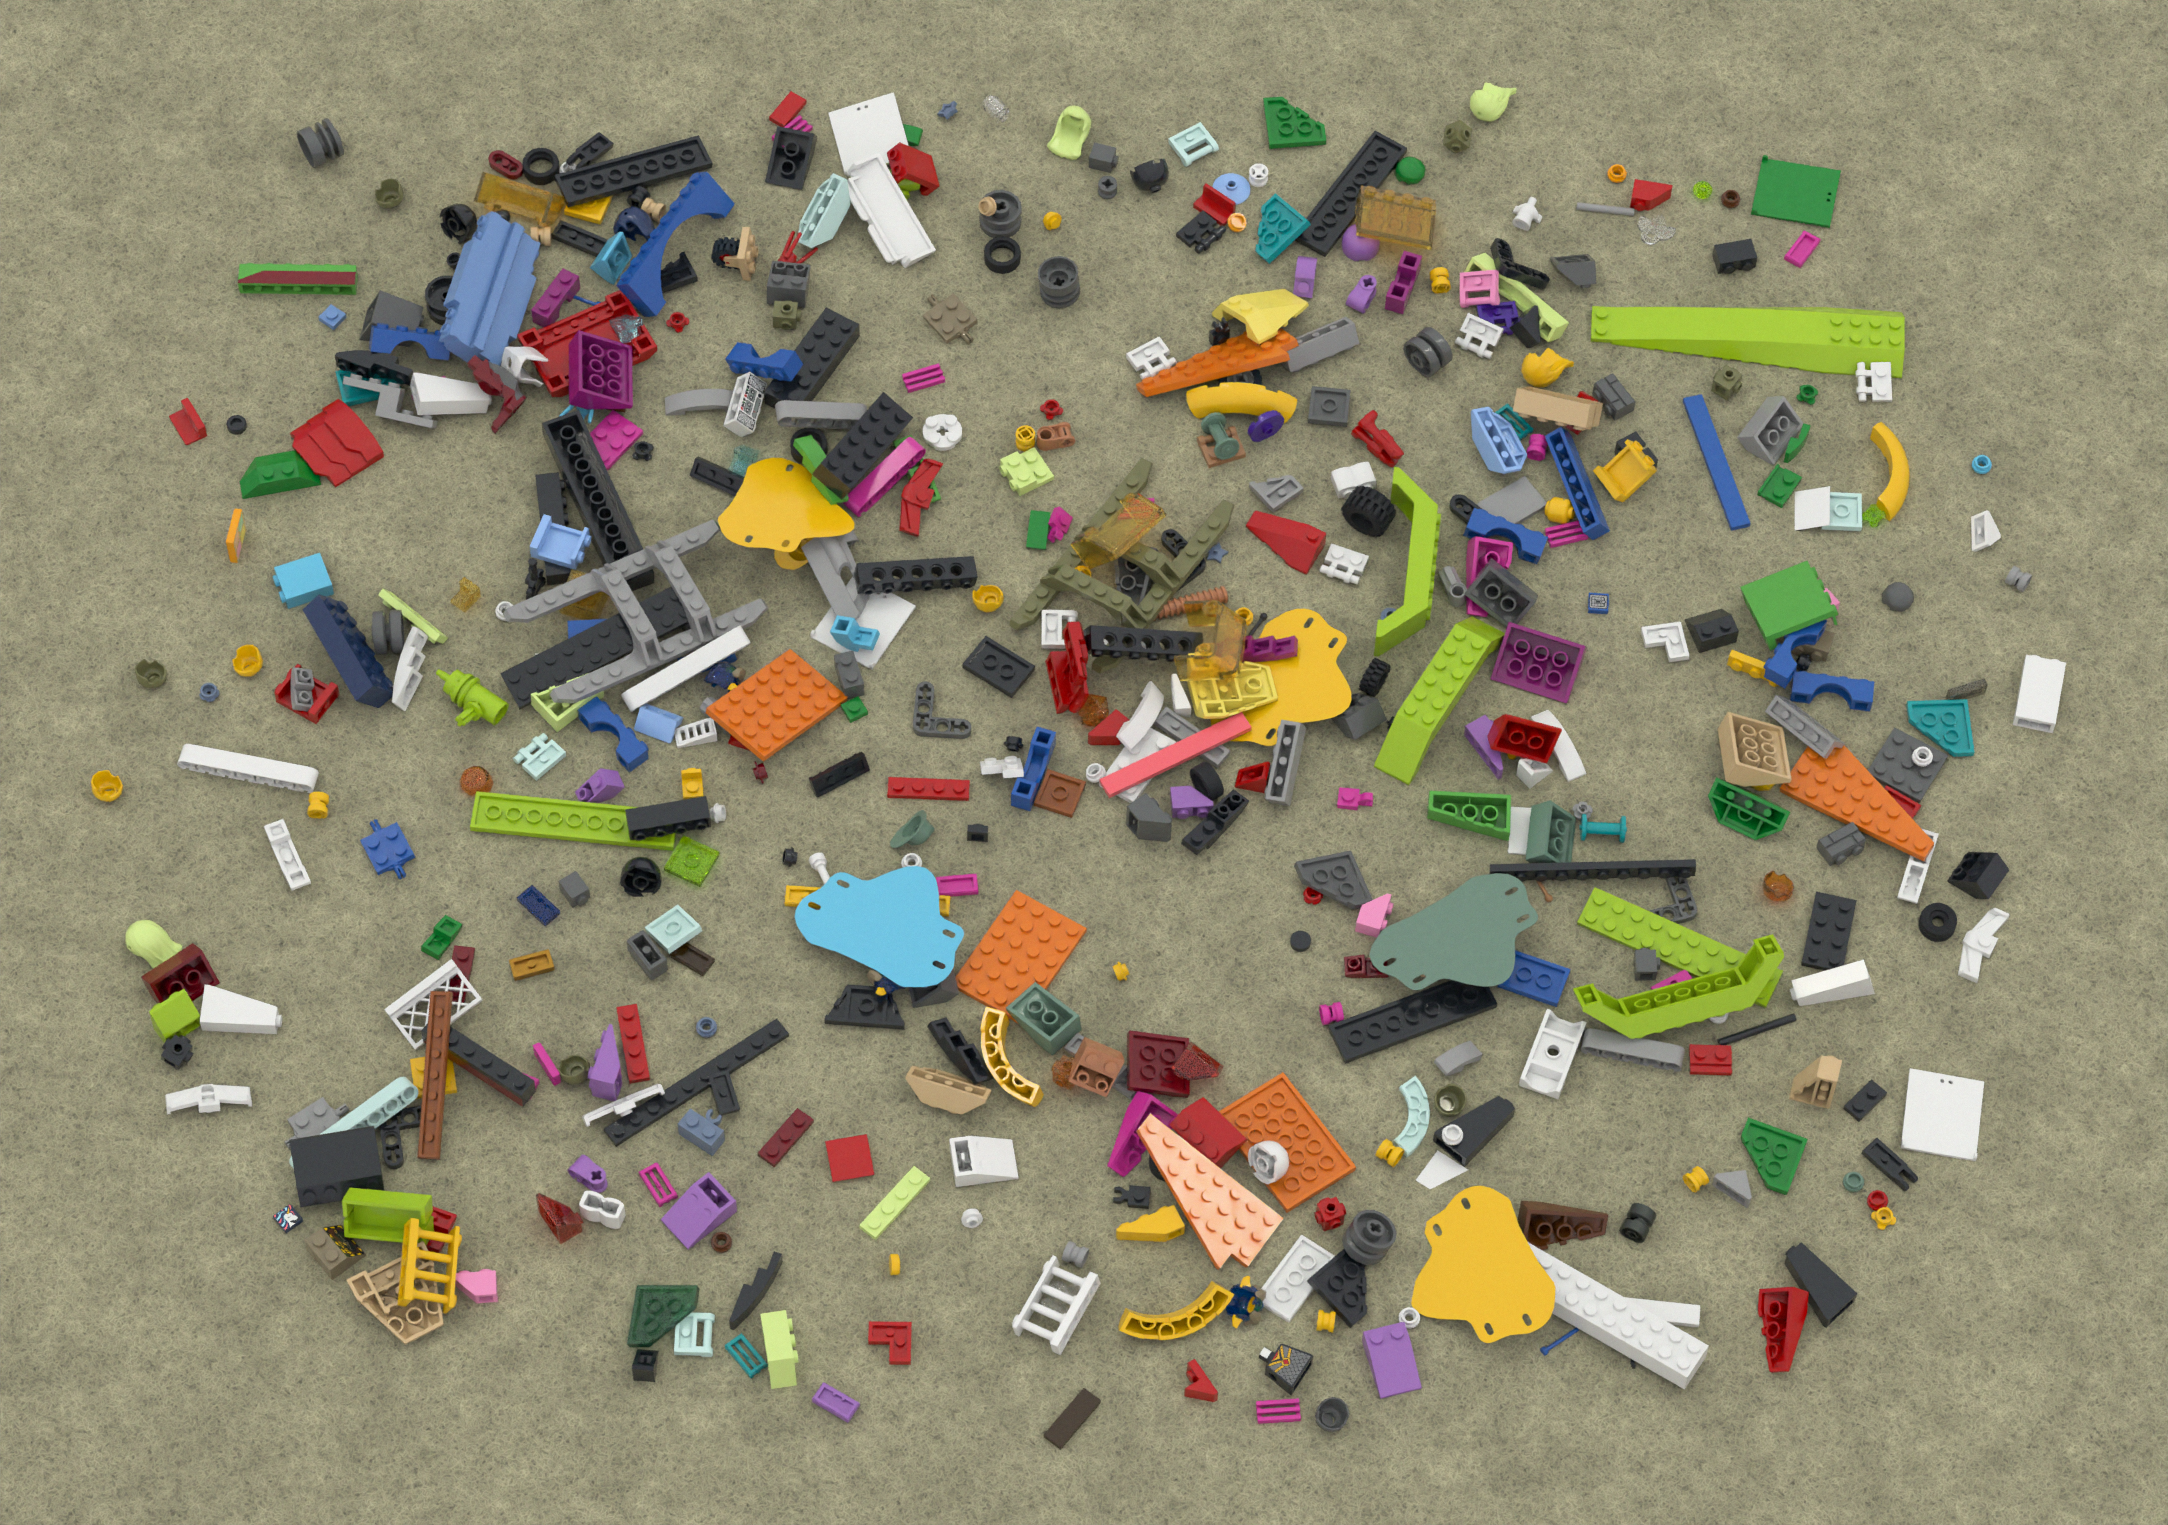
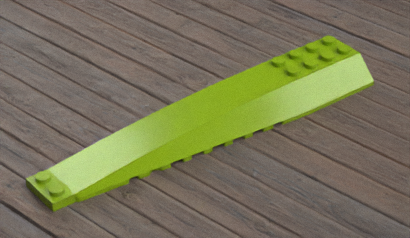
[1591,306,1905,378]

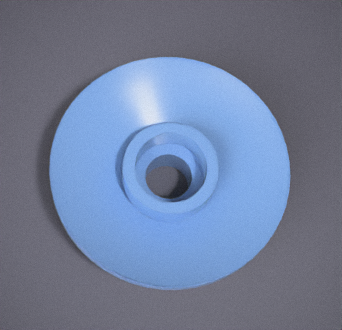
[1212,173,1250,205]

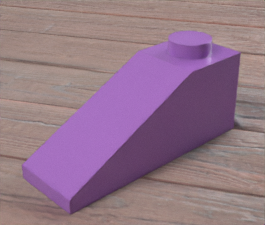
[1464,715,1503,780]

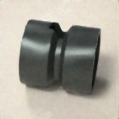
[1619,1203,1657,1243]

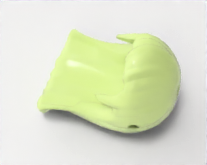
[1470,82,1517,121]
[1047,105,1091,160]
[125,920,182,969]

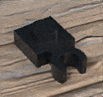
[1209,317,1230,346]
[1113,1185,1150,1209]

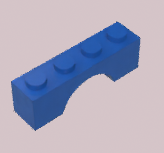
[369,323,450,360]
[725,342,803,381]
[1463,508,1548,564]
[1764,620,1827,689]
[1790,671,1874,712]
[578,696,649,773]
[1011,727,1056,811]

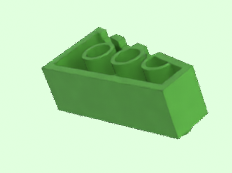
[1427,791,1511,841]

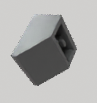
[767,261,811,308]
[1331,693,1387,740]
[1126,793,1172,842]

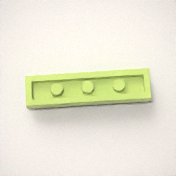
[378,589,448,644]
[859,1166,930,1240]

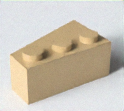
[1789,1055,1842,1109]

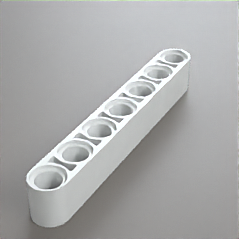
[621,625,751,712]
[177,744,319,793]

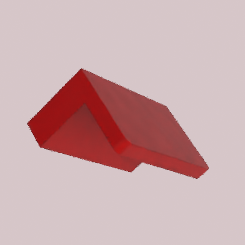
[1193,183,1236,226]
[169,398,207,445]

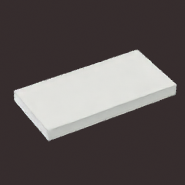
[1255,1235,1335,1323]

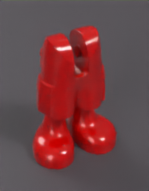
[1351,410,1404,468]

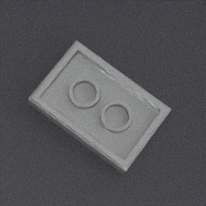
[1477,476,1547,524]

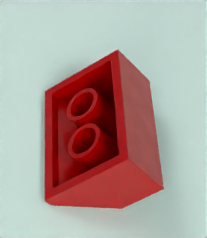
[1487,714,1562,764]
[1169,1097,1247,1169]

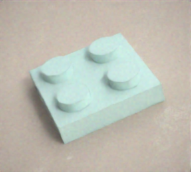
[1821,492,1862,531]
[645,905,702,954]

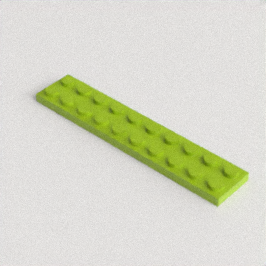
[470,791,676,851]
[1577,887,1783,1008]

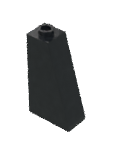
[1433,1096,1515,1167]
[1784,1242,1857,1328]

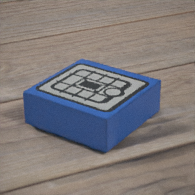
[1588,593,1609,614]

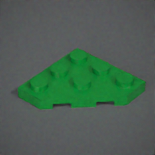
[1263,97,1326,149]
[1740,1118,1808,1196]

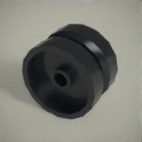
[425,276,453,326]

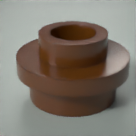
[1721,190,1740,208]
[711,1232,732,1253]

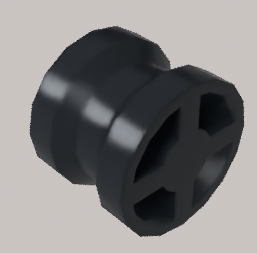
[627,186,651,208]

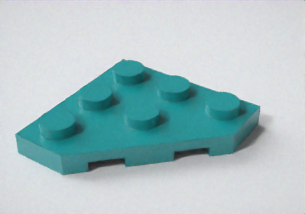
[1255,193,1311,264]
[1906,699,1975,757]

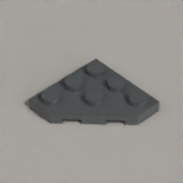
[1294,850,1373,910]

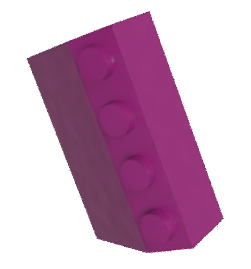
[569,330,633,410]
[1490,622,1587,703]

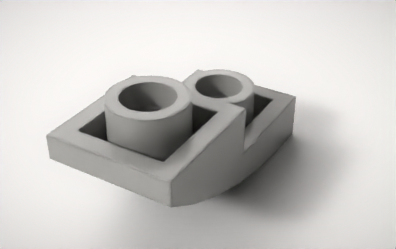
[291,667,314,711]
[1434,1041,1482,1076]

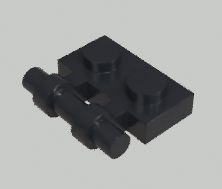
[1176,211,1226,254]

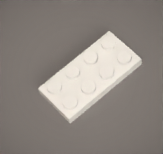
[1099,728,1176,803]

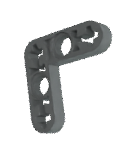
[913,681,972,739]
[1649,877,1697,924]

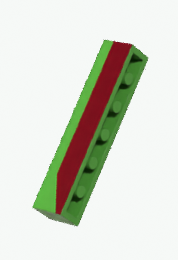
[238,263,358,295]

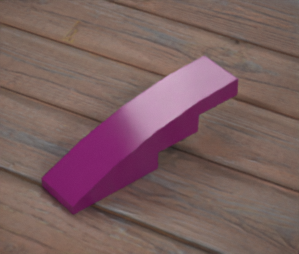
[1214,635,1298,663]

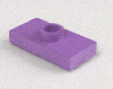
[812,1382,860,1423]

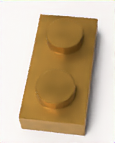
[509,949,555,981]

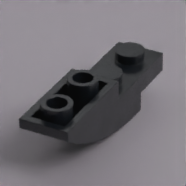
[335,350,413,386]
[1181,789,1249,855]

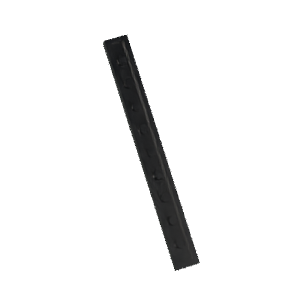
[1489,859,1696,882]
[604,1019,789,1147]

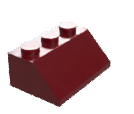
[141,943,220,1004]

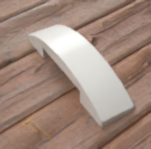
[1116,681,1164,750]
[1530,710,1586,782]
[264,819,311,890]

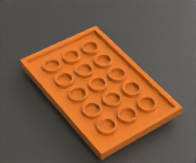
[705,649,848,762]
[956,890,1087,1024]
[1219,1072,1356,1213]

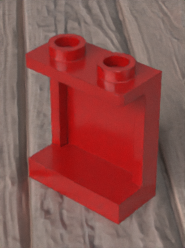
[887,142,940,196]
[274,664,340,724]

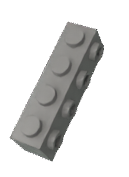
[1281,317,1359,372]
[1265,720,1306,806]

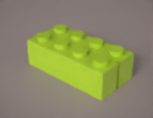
[342,1188,434,1245]

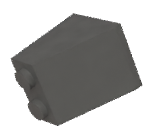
[359,290,424,347]

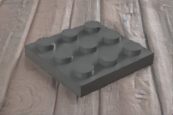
[1868,727,1948,804]

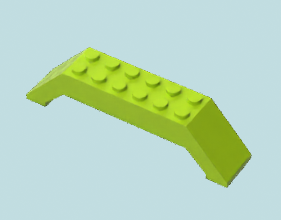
[1374,467,1441,657]
[1374,616,1505,785]
[1573,934,1784,1039]

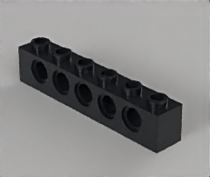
[854,556,978,595]
[1083,625,1203,663]

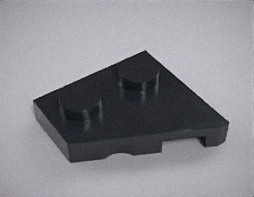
[661,252,698,293]

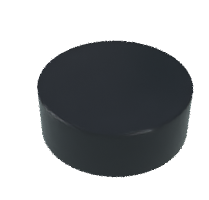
[227,415,247,435]
[1290,931,1311,952]

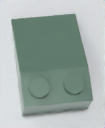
[1006,982,1082,1056]

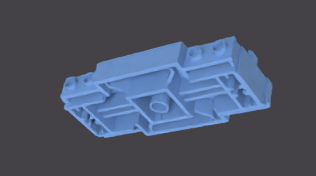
[439,211,541,366]

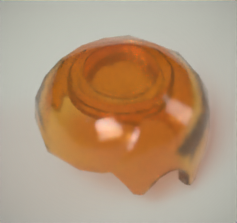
[460,766,493,796]
[1762,871,1794,902]

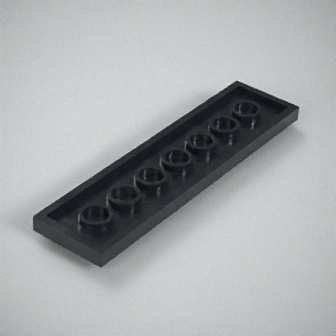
[1295,131,1407,257]
[555,135,712,208]
[1328,980,1497,1064]

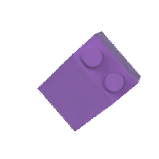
[1362,1322,1422,1399]

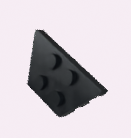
[824,984,905,1030]

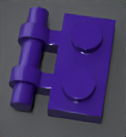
[1476,301,1518,335]

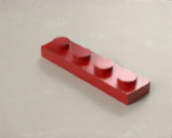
[887,777,970,801]
[616,1004,650,1084]

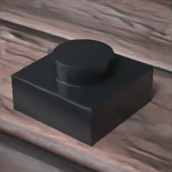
[967,824,988,842]

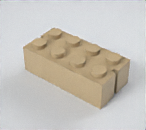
[1513,386,1603,431]

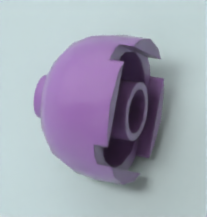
[1341,223,1380,261]

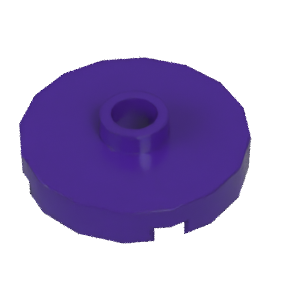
[1247,410,1284,442]

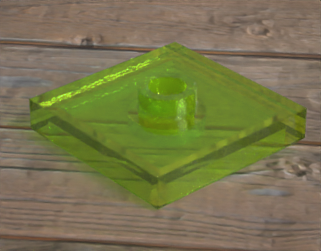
[664,835,720,887]

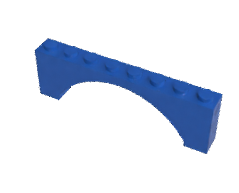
[616,172,735,317]

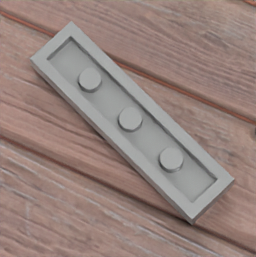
[1154,707,1230,769]

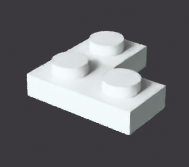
[1641,622,1689,662]
[980,756,1024,778]

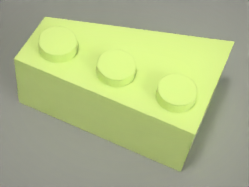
[531,674,604,732]
[760,1310,799,1389]

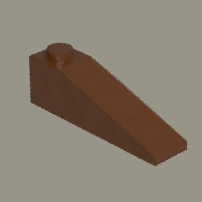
[1517,1200,1608,1250]

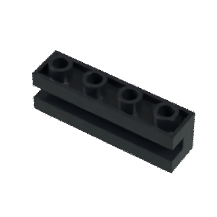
[625,796,711,841]

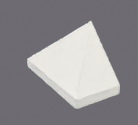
[1971,510,2001,551]

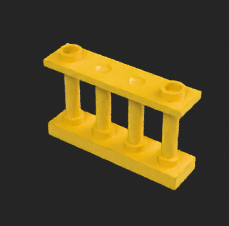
[397,1218,462,1314]

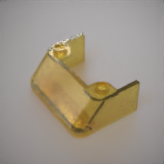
[474,171,565,227]
[1070,492,1167,570]
[1174,600,1247,681]

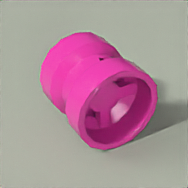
[1526,434,1548,461]
[1319,1002,1344,1026]

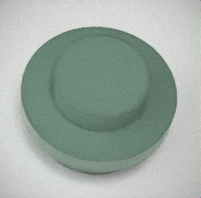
[1843,1172,1864,1192]

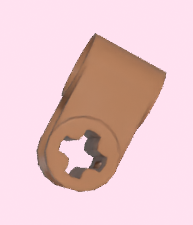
[1036,422,1075,451]

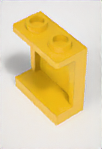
[1593,439,1657,502]

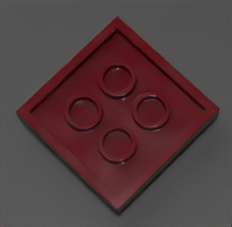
[1127,1030,1190,1098]

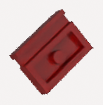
[1689,1044,1732,1076]

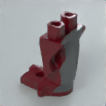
[467,355,527,434]

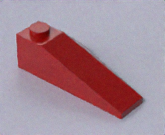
[1246,510,1326,575]
[1758,1287,1809,1373]

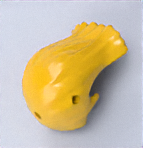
[1521,348,1574,388]

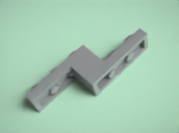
[343,374,438,428]

